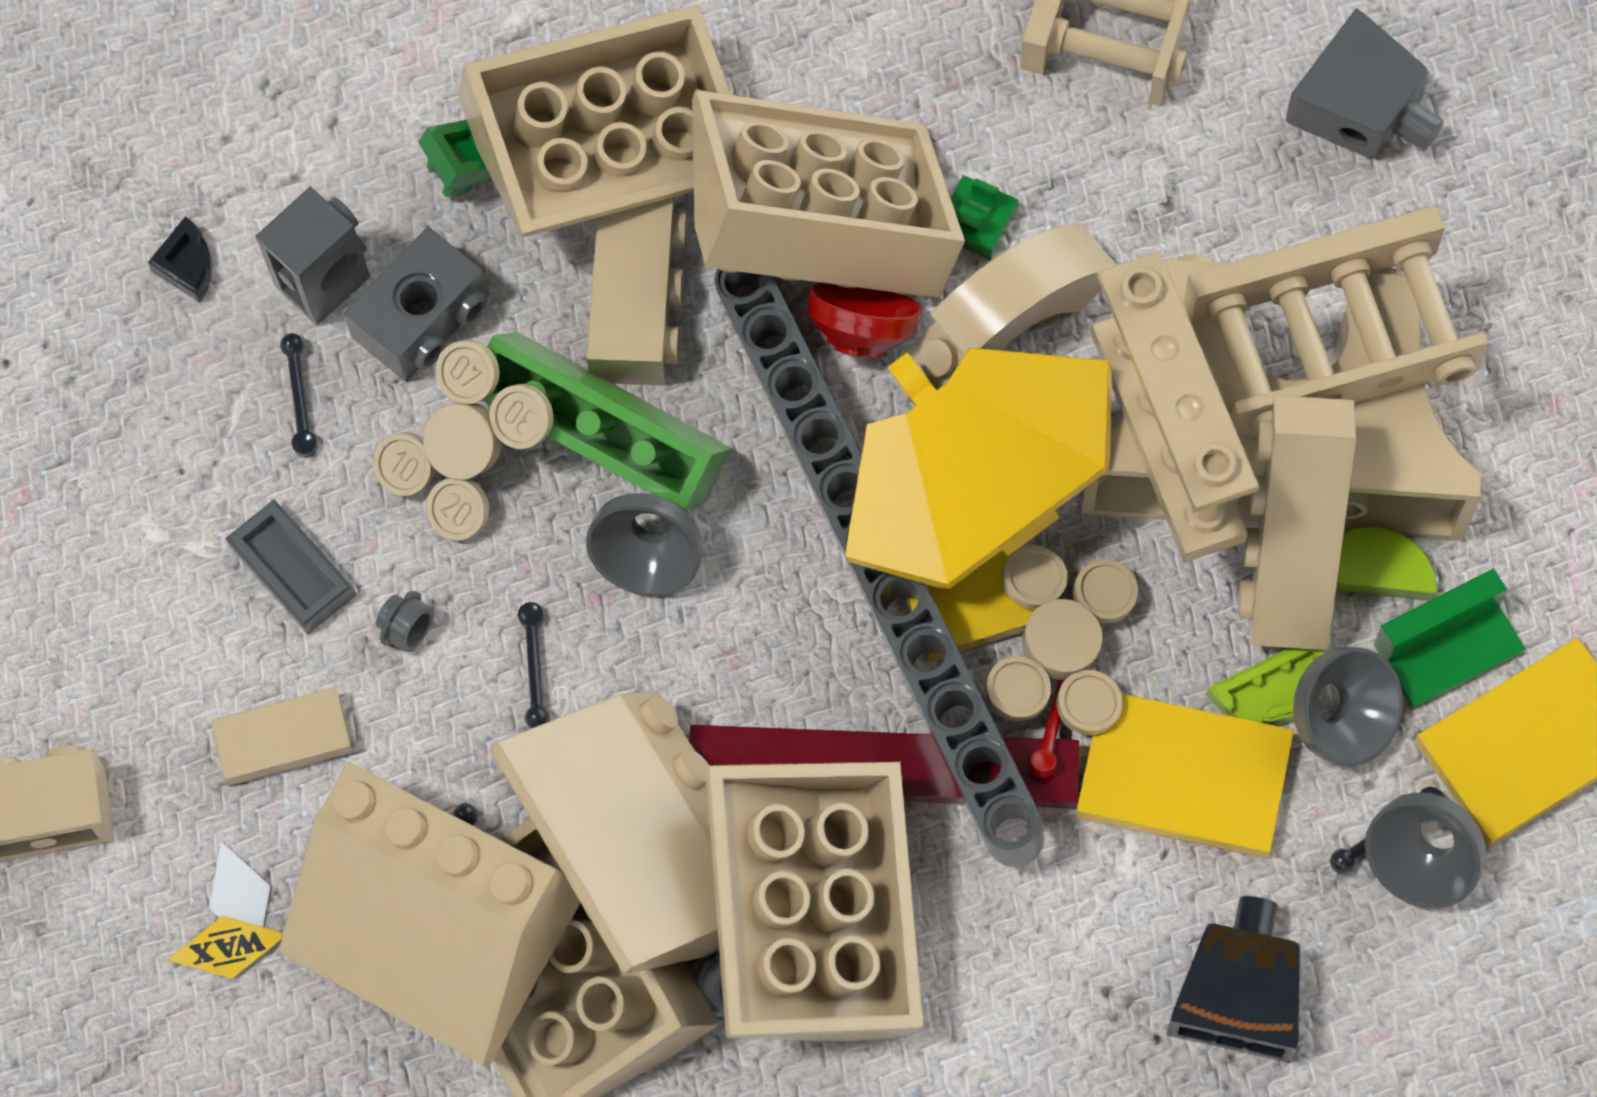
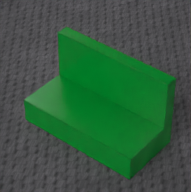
[1374,568,1526,710]

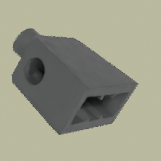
[1285,8,1444,159]

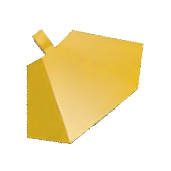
[845,348,1112,588]

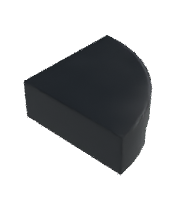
[147,216,213,303]

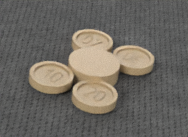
[373,340,553,541]
[985,545,1139,735]

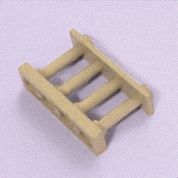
[1020,0,1193,106]
[1184,205,1489,438]
[1090,251,1259,563]

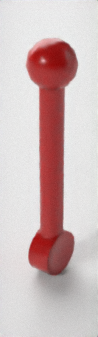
[1030,680,1065,778]

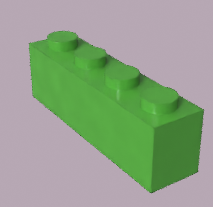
[482,332,732,511]

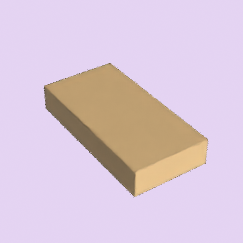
[211,687,353,786]

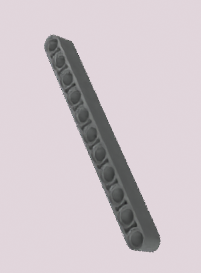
[714,269,1045,867]

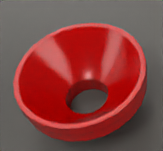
[808,282,922,358]

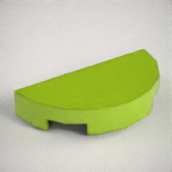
[1336,527,1438,600]
[1206,648,1327,726]

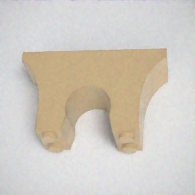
[1081,254,1481,541]

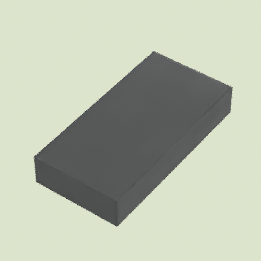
[225,499,356,635]

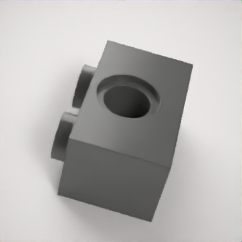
[255,186,370,326]
[343,226,489,382]

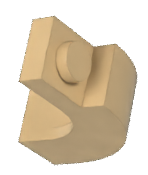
[906,224,1116,390]

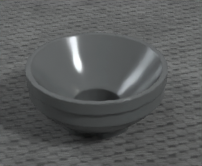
[586,493,703,596]
[1293,647,1403,766]
[1365,792,1487,909]

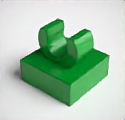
[418,119,493,197]
[951,175,1019,260]

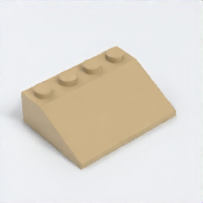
[458,5,731,238]
[692,90,965,298]
[490,690,719,974]
[278,761,580,1068]
[706,762,924,1041]
[494,818,719,1097]

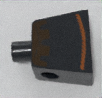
[1166,896,1300,1063]

